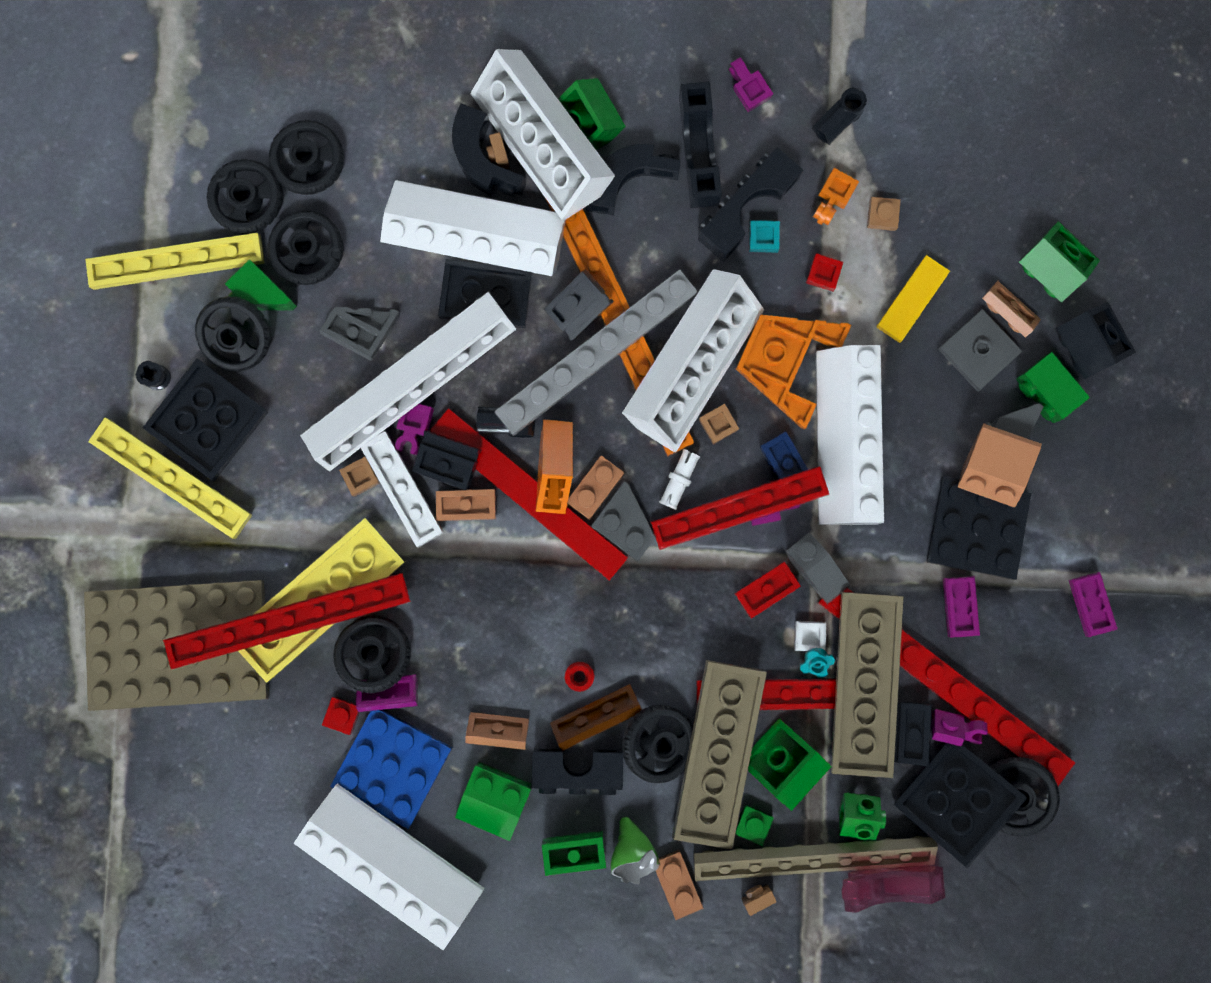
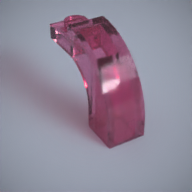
[842,865,945,913]

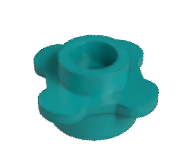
[800,648,835,678]

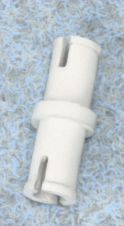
[659,449,700,510]

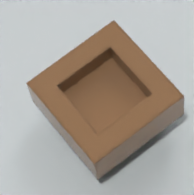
[486,132,510,170]
[867,197,900,231]
[699,404,739,445]
[339,457,380,497]
[741,885,777,916]

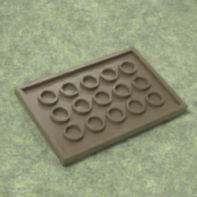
[84,580,269,711]

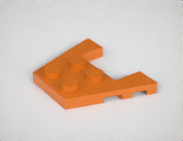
[736,315,851,429]

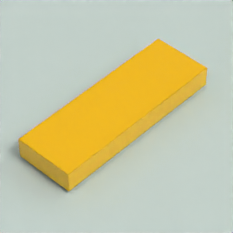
[876,255,950,343]

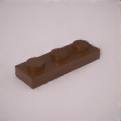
[550,684,642,751]

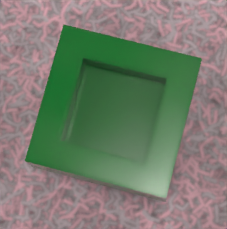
[735,804,774,846]

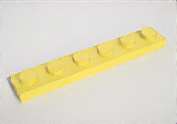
[85,233,265,290]
[88,418,252,539]

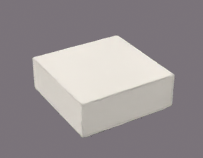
[794,621,826,651]

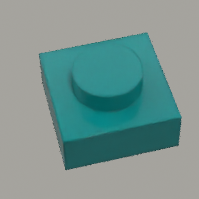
[749,221,780,253]

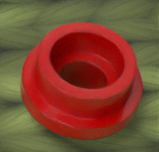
[565,662,594,692]

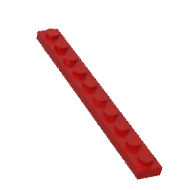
[817,588,1075,786]

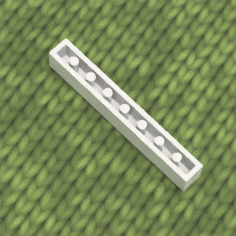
[300,292,516,472]

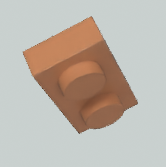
[982,281,1041,338]
[567,456,624,520]
[436,489,496,521]
[465,712,529,750]
[656,849,704,920]

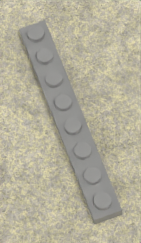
[495,270,698,436]

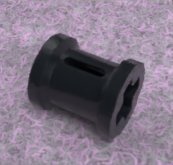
[135,361,171,391]

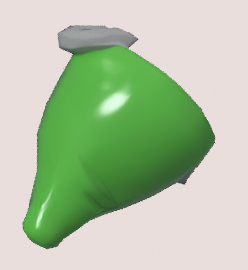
[610,817,660,884]

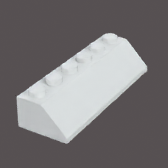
[470,49,615,220]
[380,180,566,276]
[622,269,764,452]
[816,345,884,525]
[294,783,485,950]

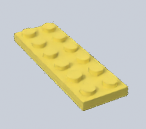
[239,518,405,683]

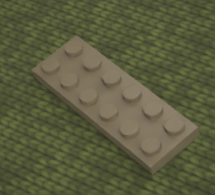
[831,592,904,778]
[672,660,767,849]

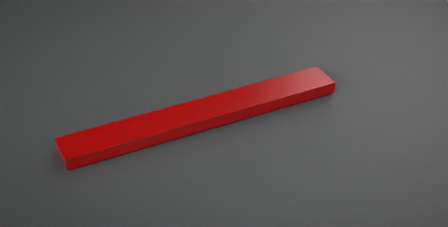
[430,409,628,581]
[163,573,411,670]

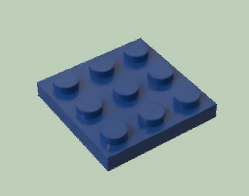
[330,710,453,829]

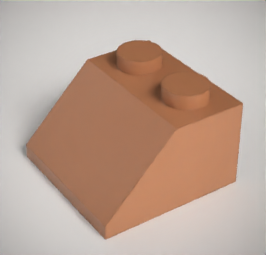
[958,423,1042,507]

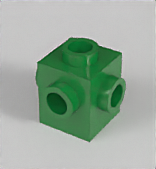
[838,793,886,840]

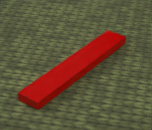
[651,466,830,550]
[696,678,836,710]

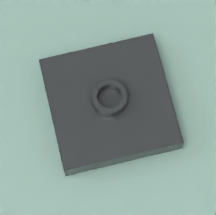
[938,309,1022,392]

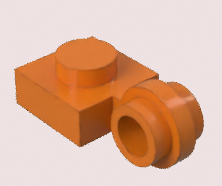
[813,168,859,225]

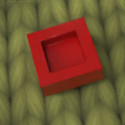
[806,253,844,292]
[322,696,360,735]

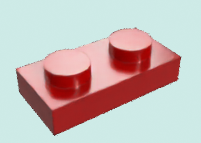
[734,561,801,619]

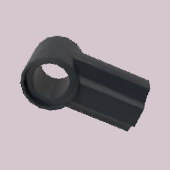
[812,87,867,146]
[477,406,535,438]

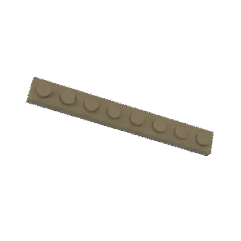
[694,836,938,881]

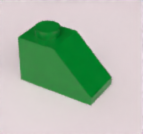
[225,259,297,311]

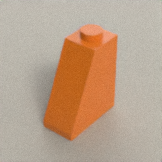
[536,420,573,514]

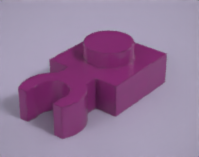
[395,404,434,455]

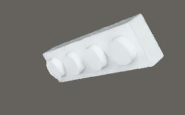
[361,431,444,548]

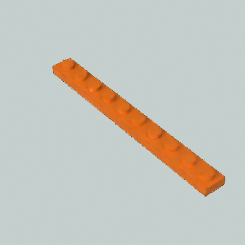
[545,198,694,457]

